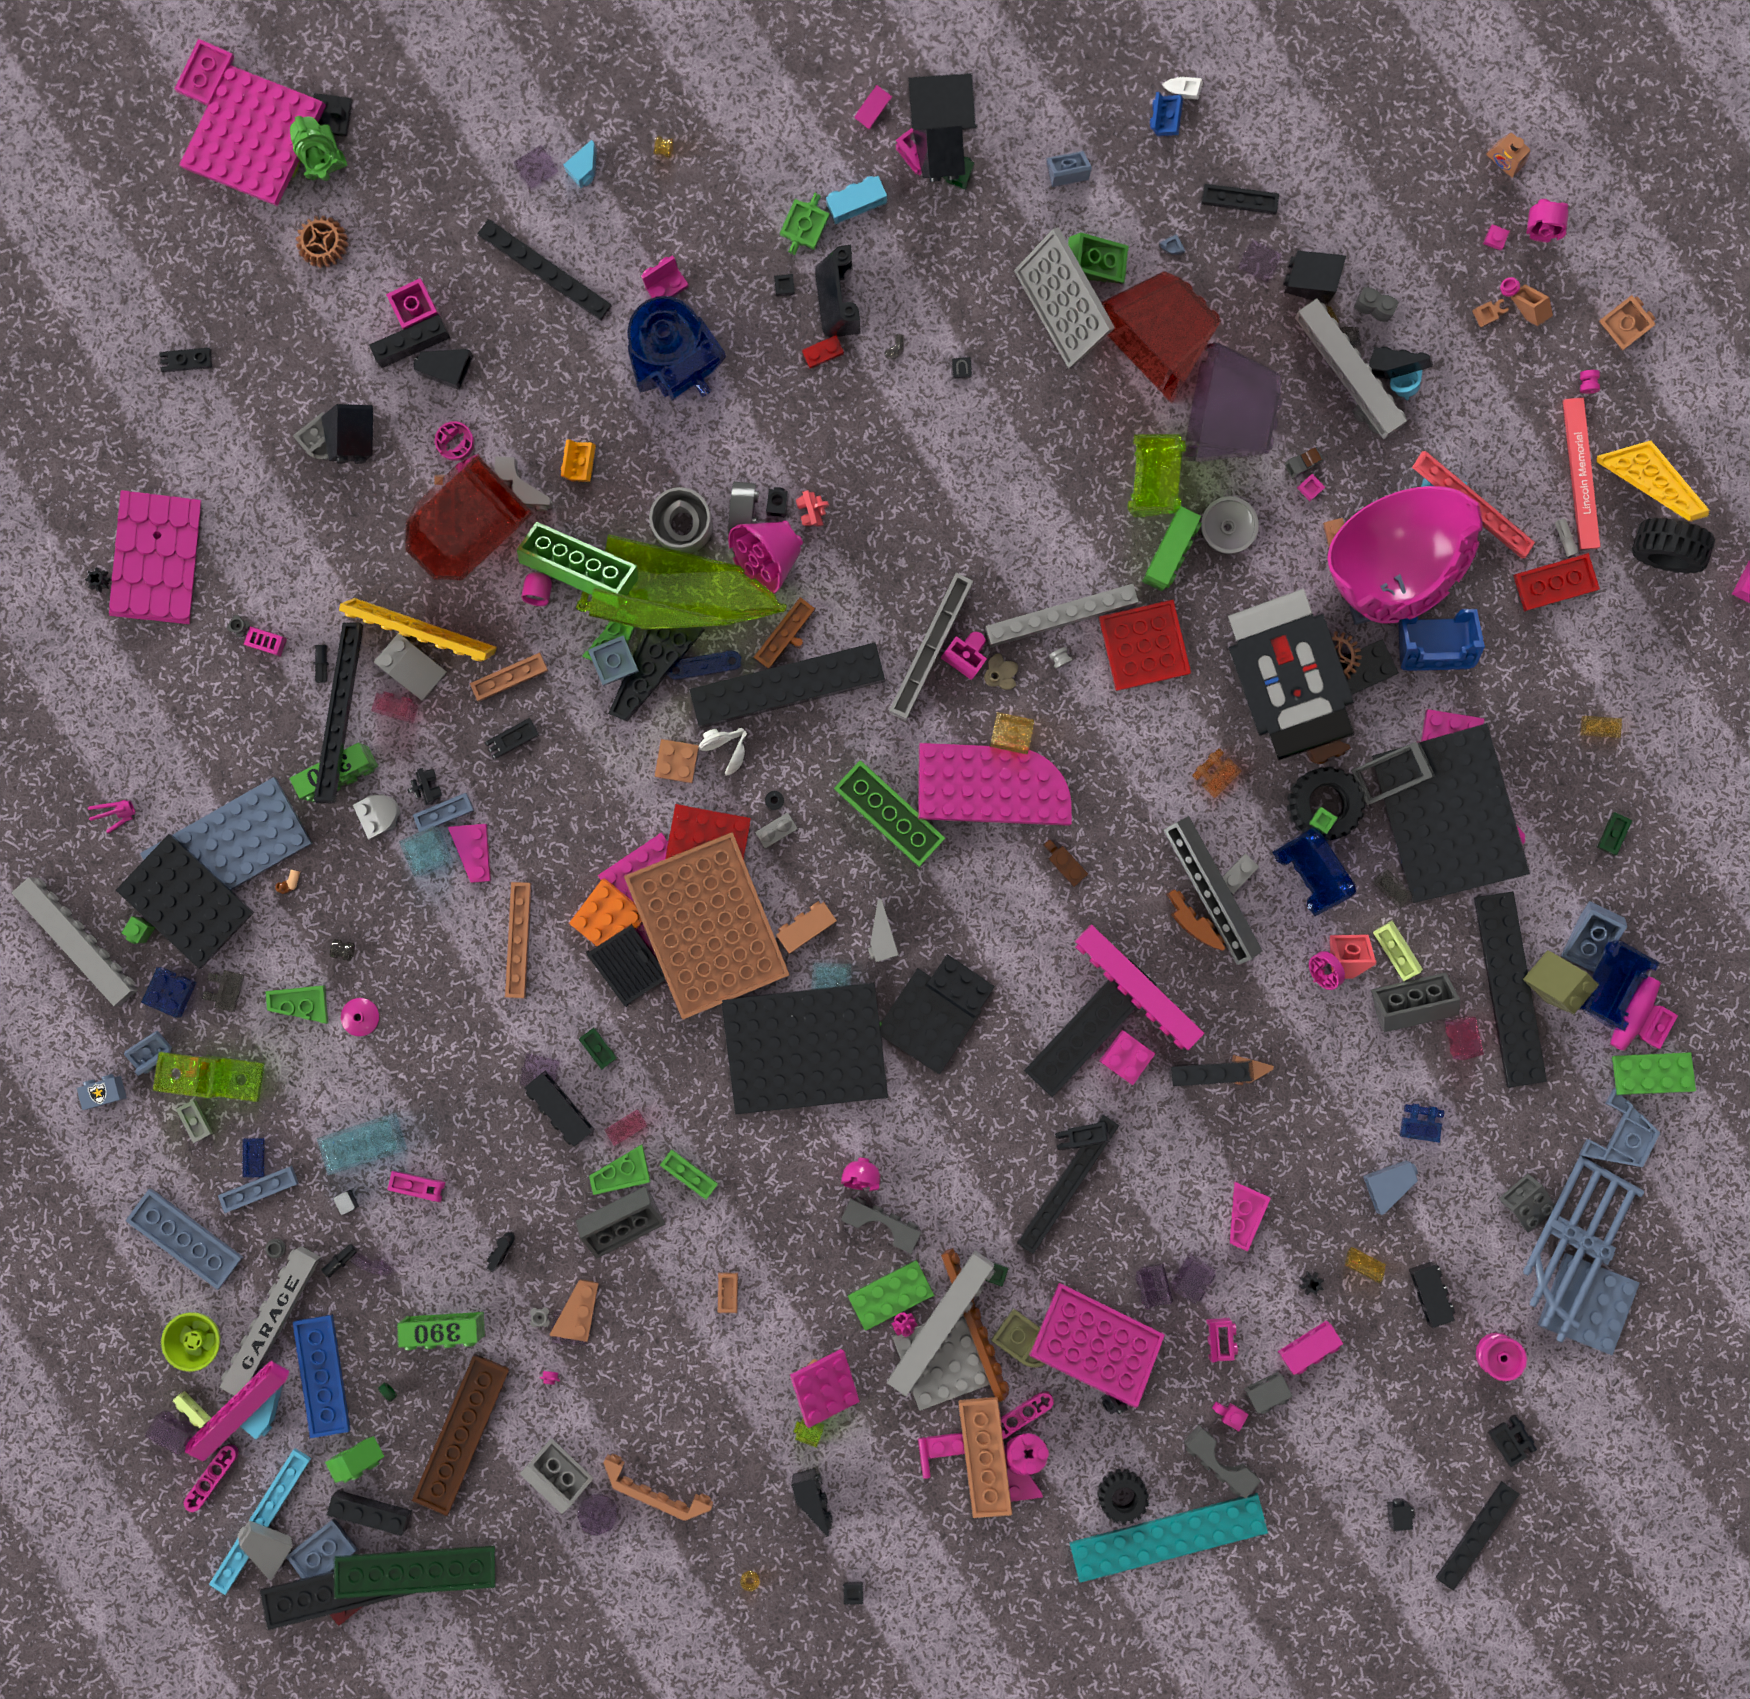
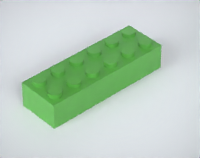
[516,522,638,607]
[834,760,945,867]

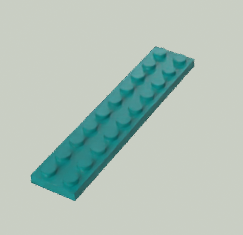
[1069,1493,1268,1583]

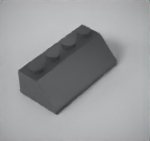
[1371,972,1460,1032]
[576,1187,666,1259]

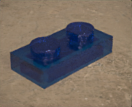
[242,1138,264,1178]

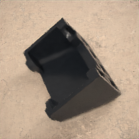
[815,244,861,337]

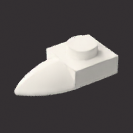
[1163,77,1203,100]

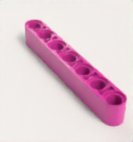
[185,1361,289,1461]

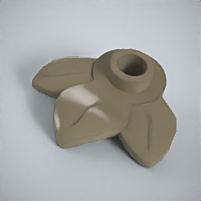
[984,653,1018,690]

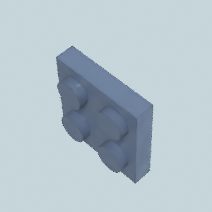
[588,635,639,686]

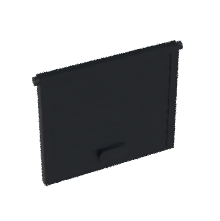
[908,73,978,130]
[586,924,666,1007]

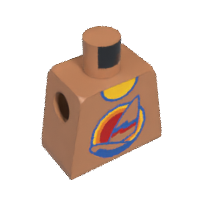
[1486,132,1530,178]

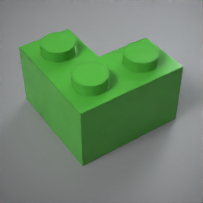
[325,1436,384,1483]

